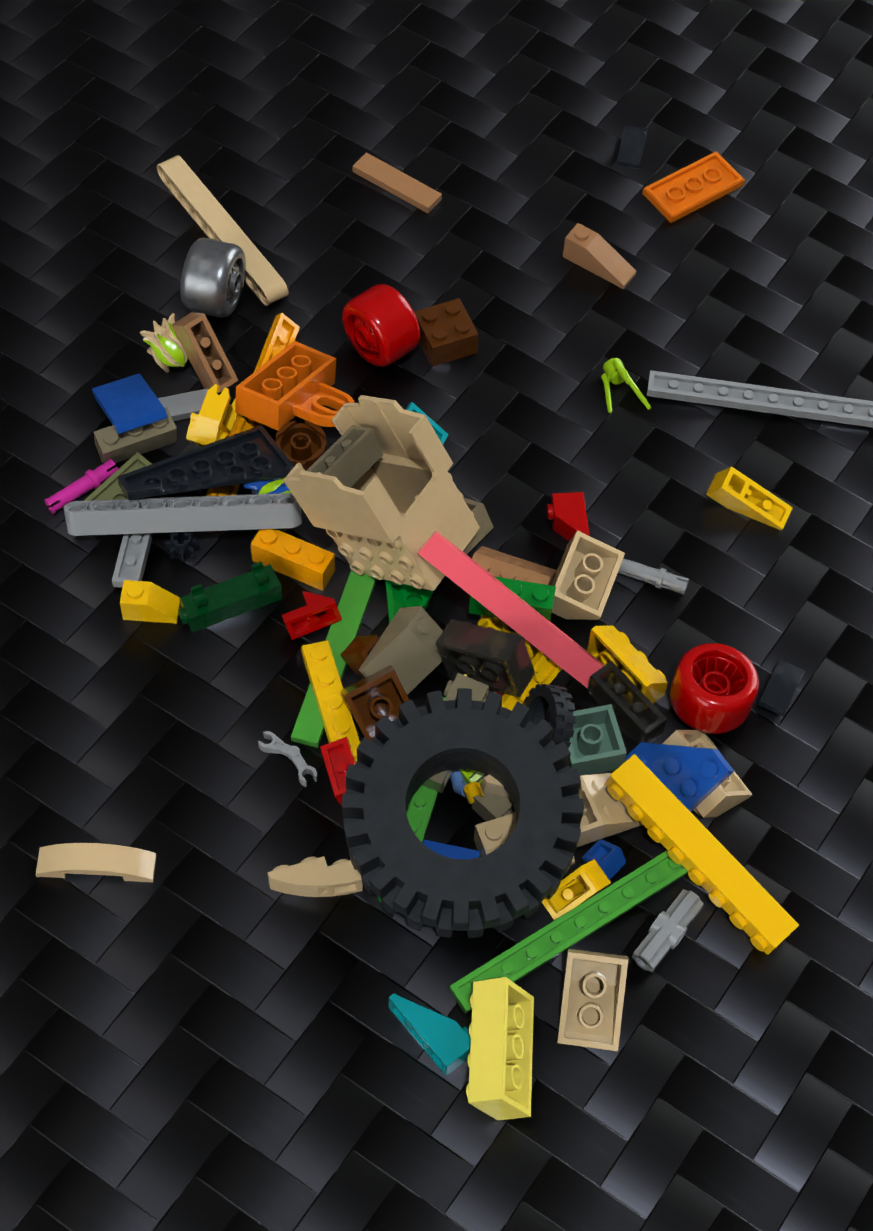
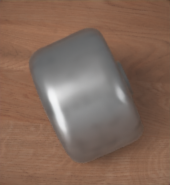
[180,238,246,318]

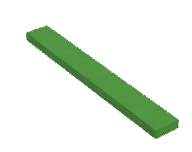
[291,570,377,748]

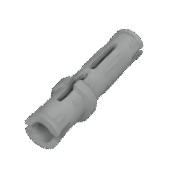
[618,559,689,595]

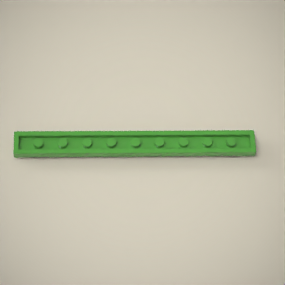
[449,850,688,1014]

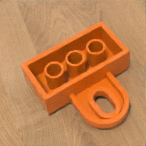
[235,341,354,431]

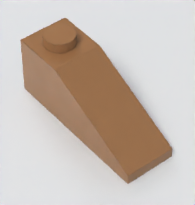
[563,223,636,289]

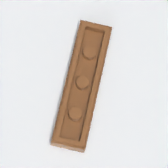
[353,152,442,213]

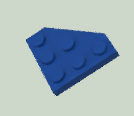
[625,742,734,812]

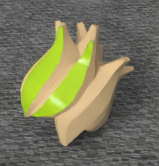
[140,313,188,373]

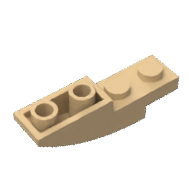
[267,856,363,897]

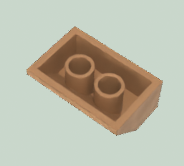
[472,546,557,585]

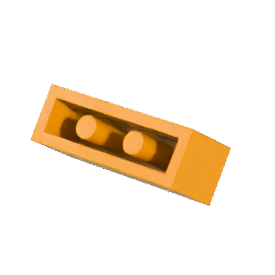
[251,529,335,591]

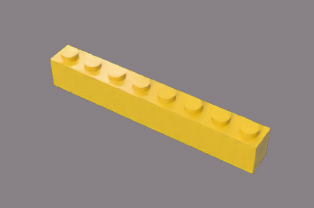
[605,754,799,955]

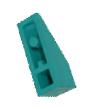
[388,994,471,1076]

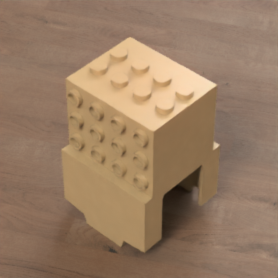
[283,395,480,591]

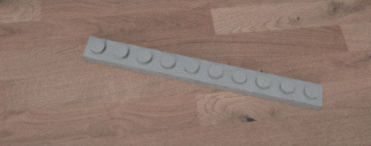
[647,370,873,428]

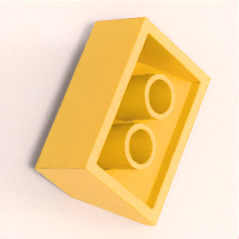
[587,626,668,713]

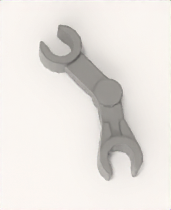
[258,731,317,787]

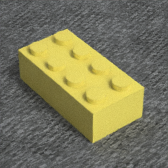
[466,977,534,1120]

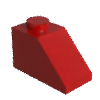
[546,492,590,542]

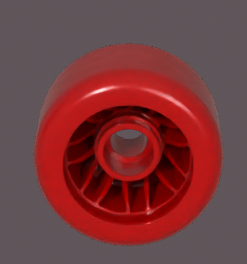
[342,284,420,367]
[670,643,759,734]

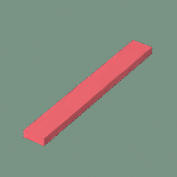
[418,531,606,689]

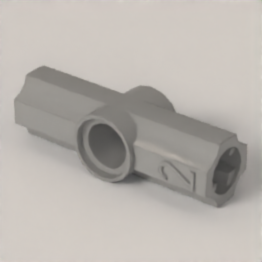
[632,889,704,972]

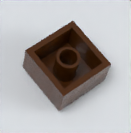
[414,298,479,367]
[341,665,409,741]

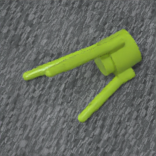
[601,358,651,413]

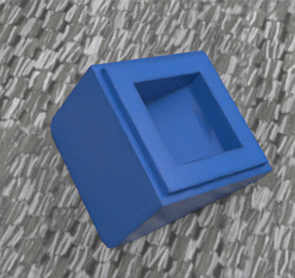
[582,839,626,880]

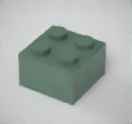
[569,704,627,776]

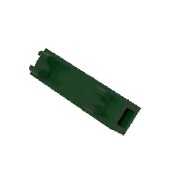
[178,561,282,633]

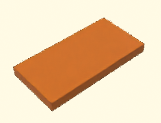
[642,151,745,223]

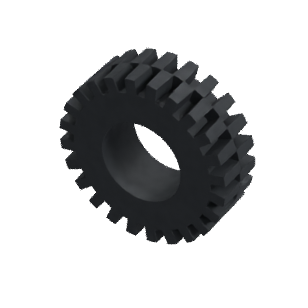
[342,688,584,938]

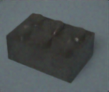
[435,619,535,698]

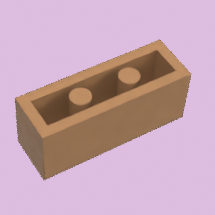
[172,312,238,393]

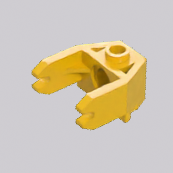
[186,384,238,447]

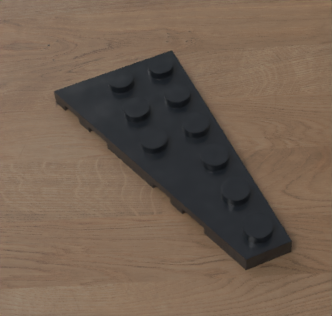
[117,425,294,500]

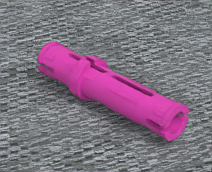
[44,459,118,514]

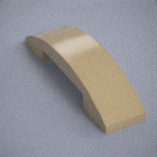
[36,843,156,882]

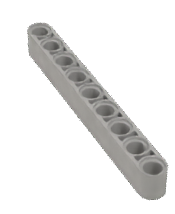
[64,493,302,536]

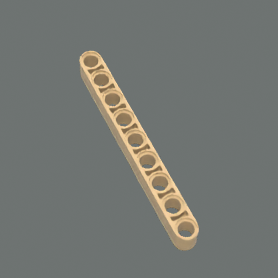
[157,155,289,306]

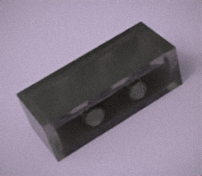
[587,661,667,745]

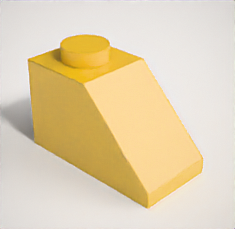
[120,580,180,624]
[542,859,611,920]

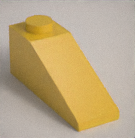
[706,466,793,530]

